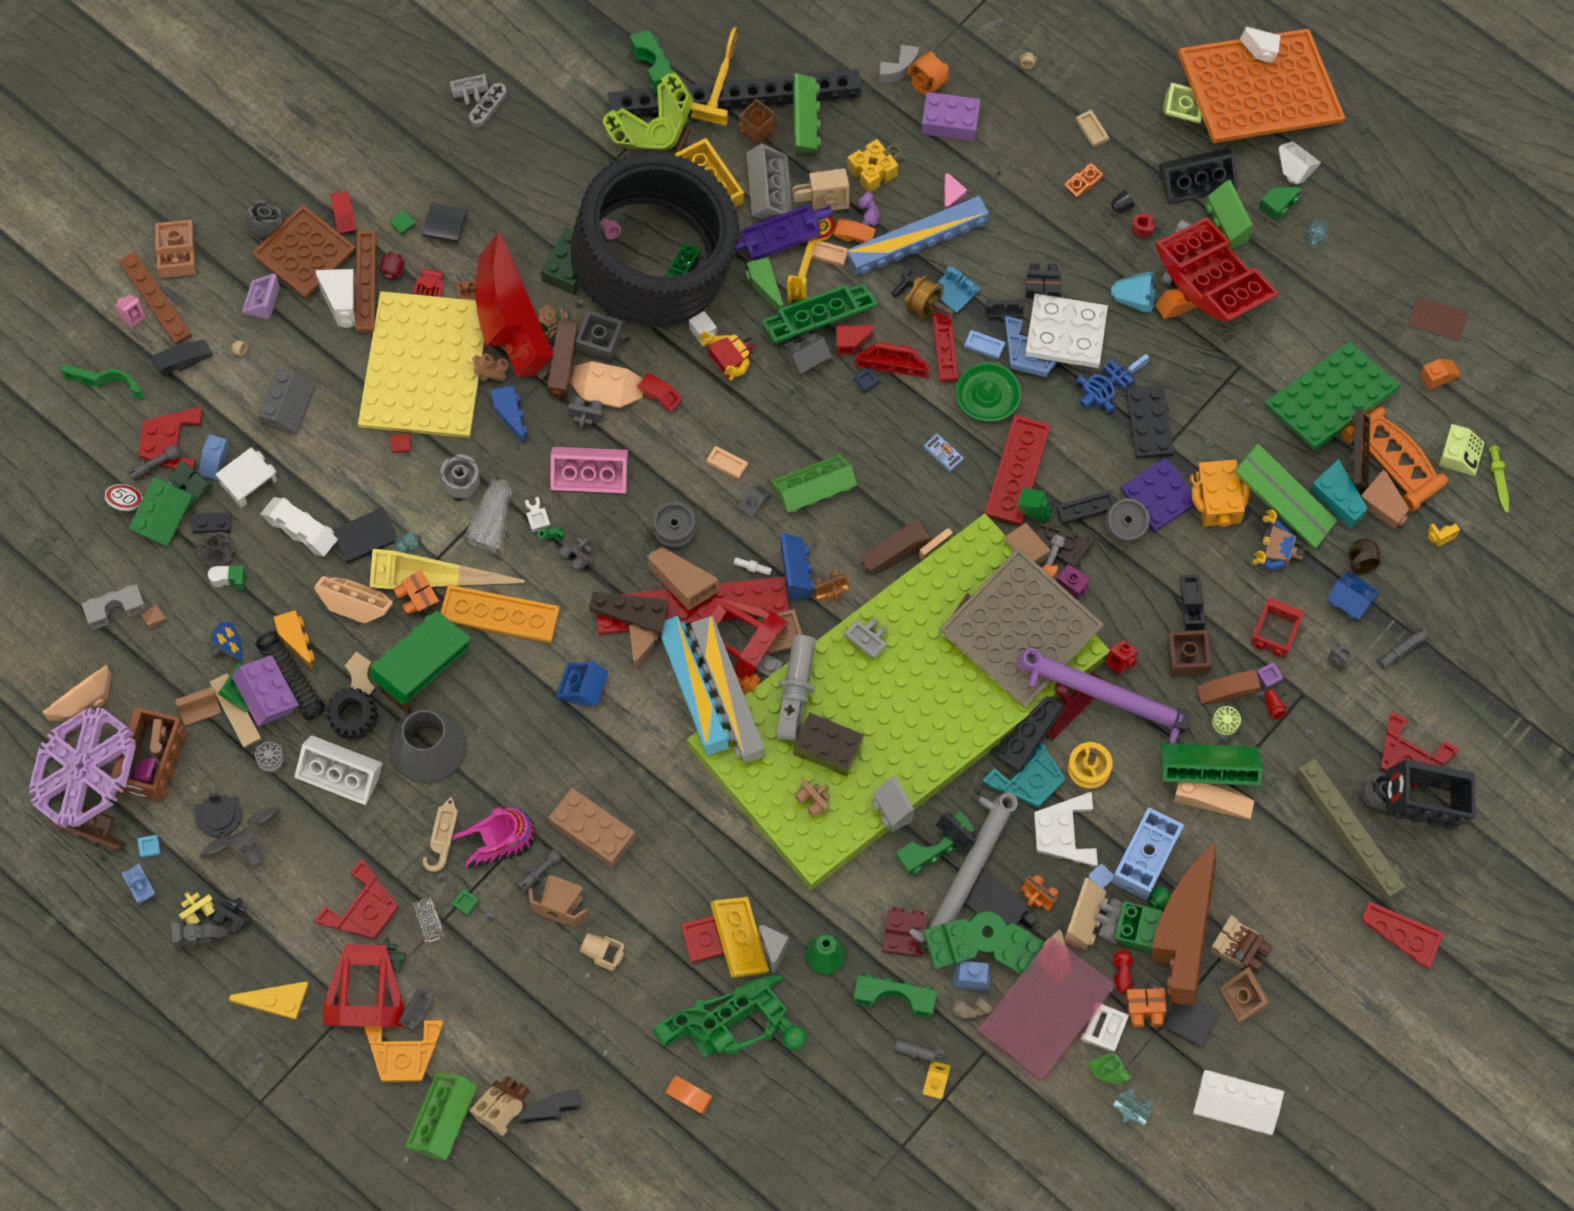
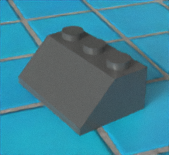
[258,367,315,435]

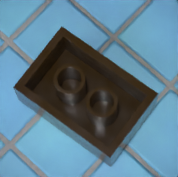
[793,712,864,776]

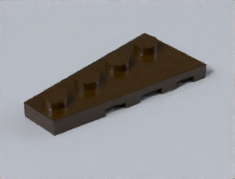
[589,592,669,636]

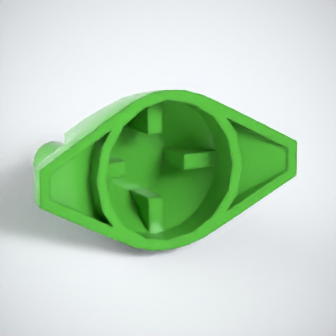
[1088,1054,1130,1085]

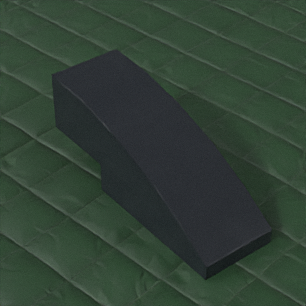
[151,339,213,377]
[1180,575,1205,631]
[519,1089,581,1124]

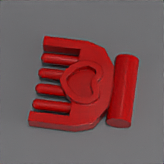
[413,269,443,297]

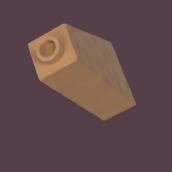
[647,547,719,610]

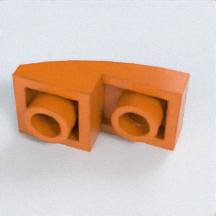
[1064,163,1104,197]
[833,219,875,244]
[665,1075,712,1115]

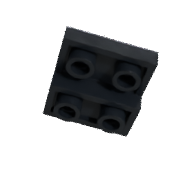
[422,203,467,243]
[1162,1000,1218,1047]

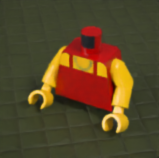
[698,331,755,380]

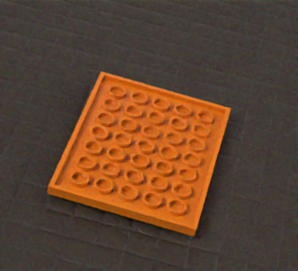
[1177,29,1345,143]

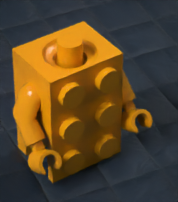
[1189,460,1250,527]

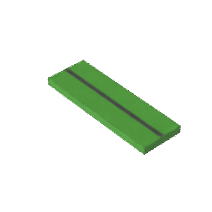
[1233,444,1337,549]

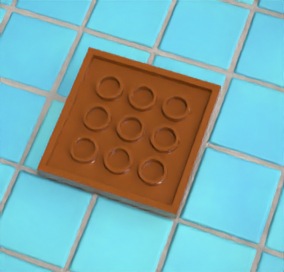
[252,205,357,299]

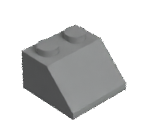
[871,776,914,832]

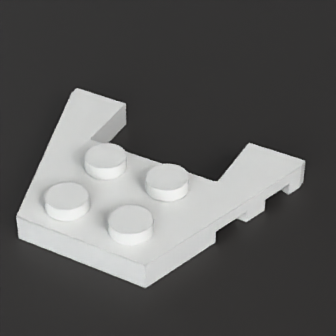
[1034,792,1098,868]

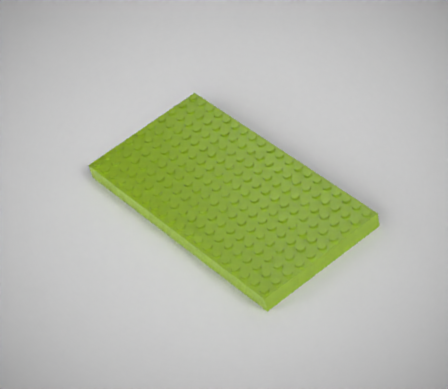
[687,514,1110,891]

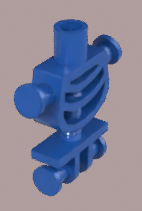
[1076,358,1136,414]

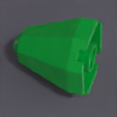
[804,933,847,976]

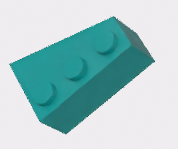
[1310,459,1368,529]

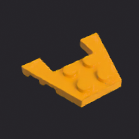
[364,1020,443,1082]

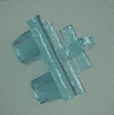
[1113,1088,1153,1125]

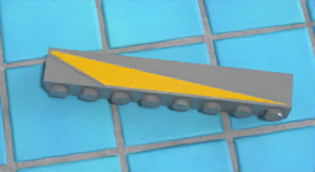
[689,615,766,764]

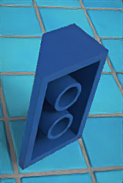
[780,533,814,601]

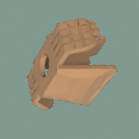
[528,875,591,927]

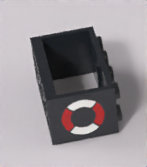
[1386,759,1475,830]

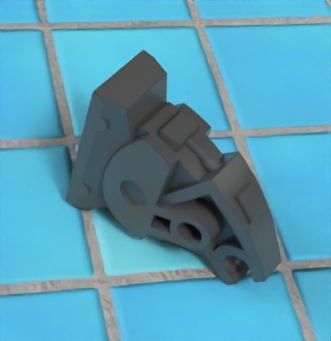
[171,922,228,949]

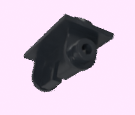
[986,300,1024,318]
[935,812,976,852]

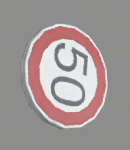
[105,484,143,511]

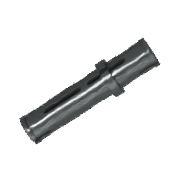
[1377,628,1429,669]

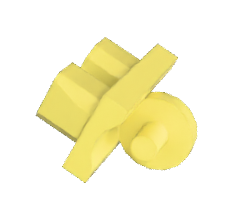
[179,892,215,924]

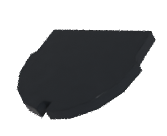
[195,793,242,837]

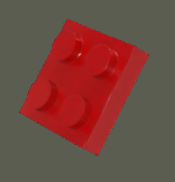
[681,916,725,964]

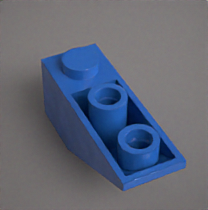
[491,385,528,444]

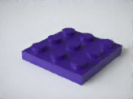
[1120,458,1195,533]

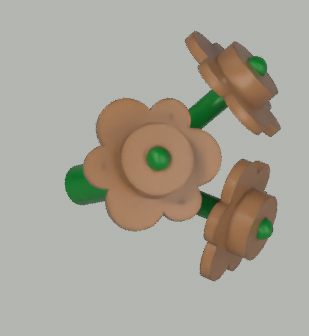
[537,305,570,342]

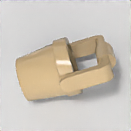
[579,933,624,971]

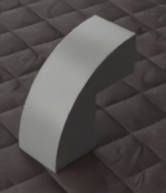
[879,45,919,84]

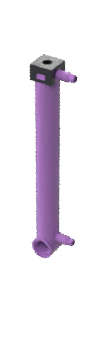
[1017,648,1191,743]

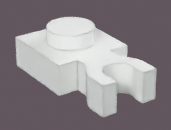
[525,497,550,533]

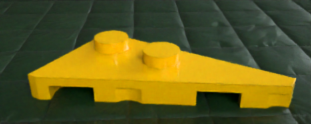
[229,982,309,1021]

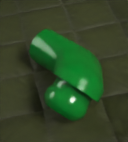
[537,527,565,541]

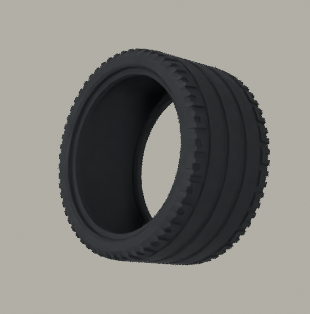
[570,151,739,328]

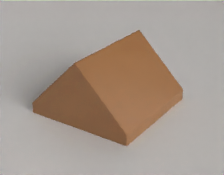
[1003,523,1050,566]
[1219,968,1269,1023]

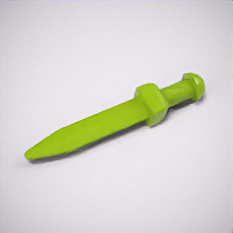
[1489,445,1509,513]

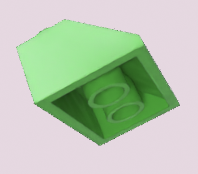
[1205,180,1253,249]

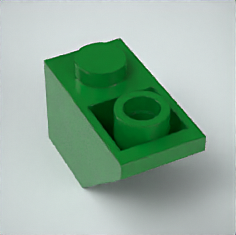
[1259,187,1302,221]
[1018,488,1053,524]

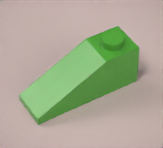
[745,257,783,312]

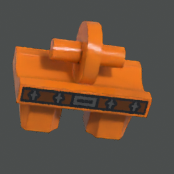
[1021,875,1059,912]

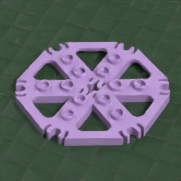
[29,707,136,828]

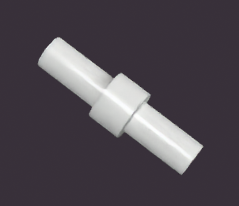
[734,558,772,576]

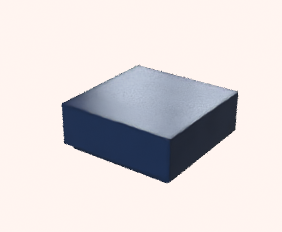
[853,367,880,393]

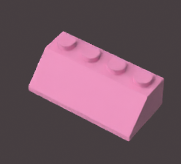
[550,447,628,493]

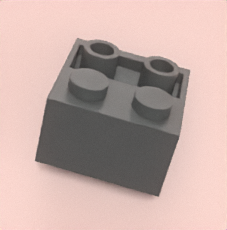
[778,331,832,374]

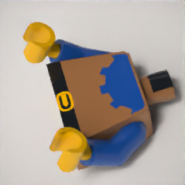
[1253,510,1305,571]

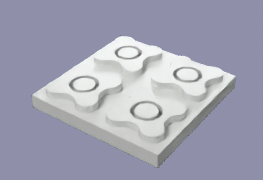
[1025,294,1108,368]

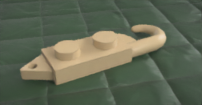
[423,797,459,872]

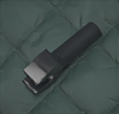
[891,267,920,298]

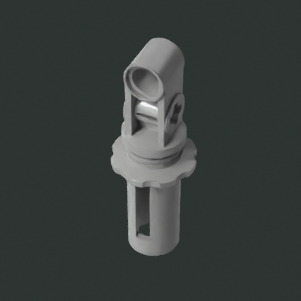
[777,635,816,741]

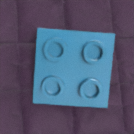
[937,266,981,313]

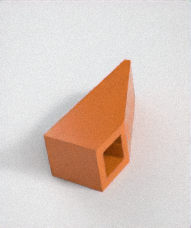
[1155,289,1197,319]

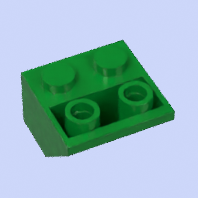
[1115,901,1162,955]

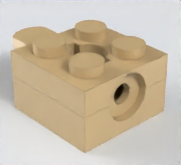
[792,169,849,211]

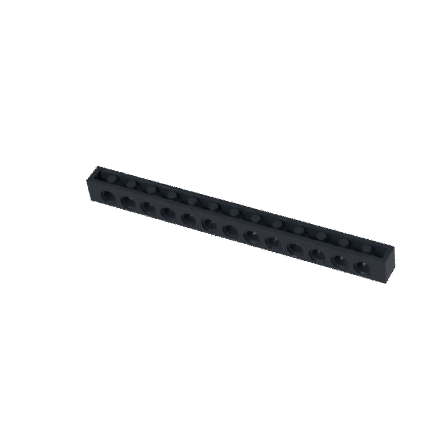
[608,69,861,118]

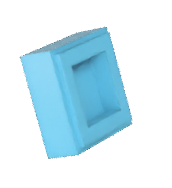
[137,835,161,859]

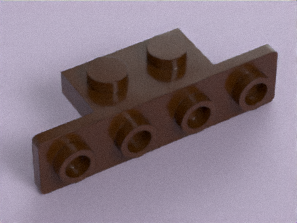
[47,806,126,851]

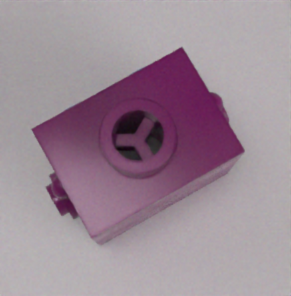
[1056,564,1090,600]

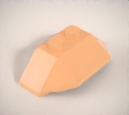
[570,361,643,408]
[314,576,393,623]
[42,665,112,722]

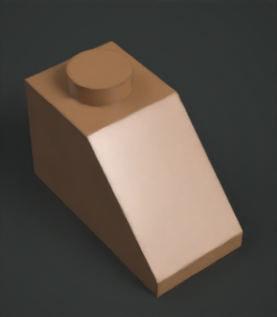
[629,625,658,668]

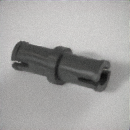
[895,1039,937,1063]

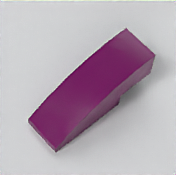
[130,758,157,785]

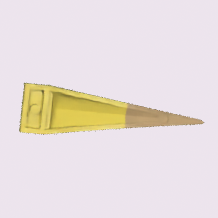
[370,549,525,589]

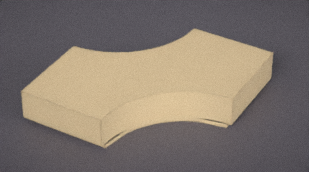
[344,652,376,696]

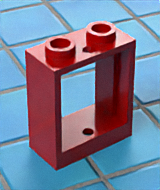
[1250,597,1305,658]

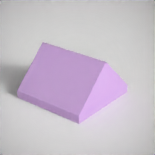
[242,274,280,319]

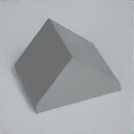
[759,925,788,974]

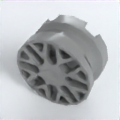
[255,742,284,773]

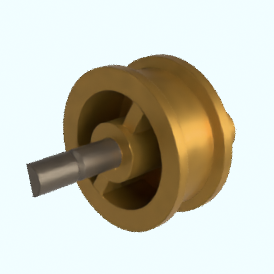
[904,275,955,320]

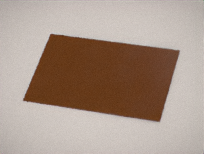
[1408,296,1468,341]

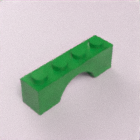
[630,30,676,94]
[895,811,975,877]
[853,974,937,1019]

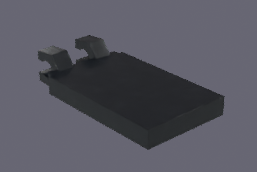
[964,868,1037,928]

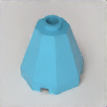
[1111,272,1155,312]

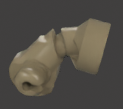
[952,995,995,1019]

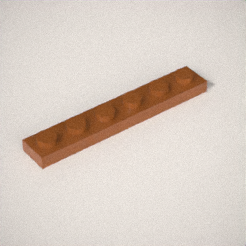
[356,231,376,333]
[119,252,192,346]

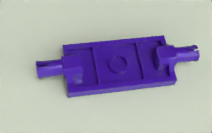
[735,204,834,261]

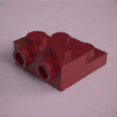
[882,907,927,958]

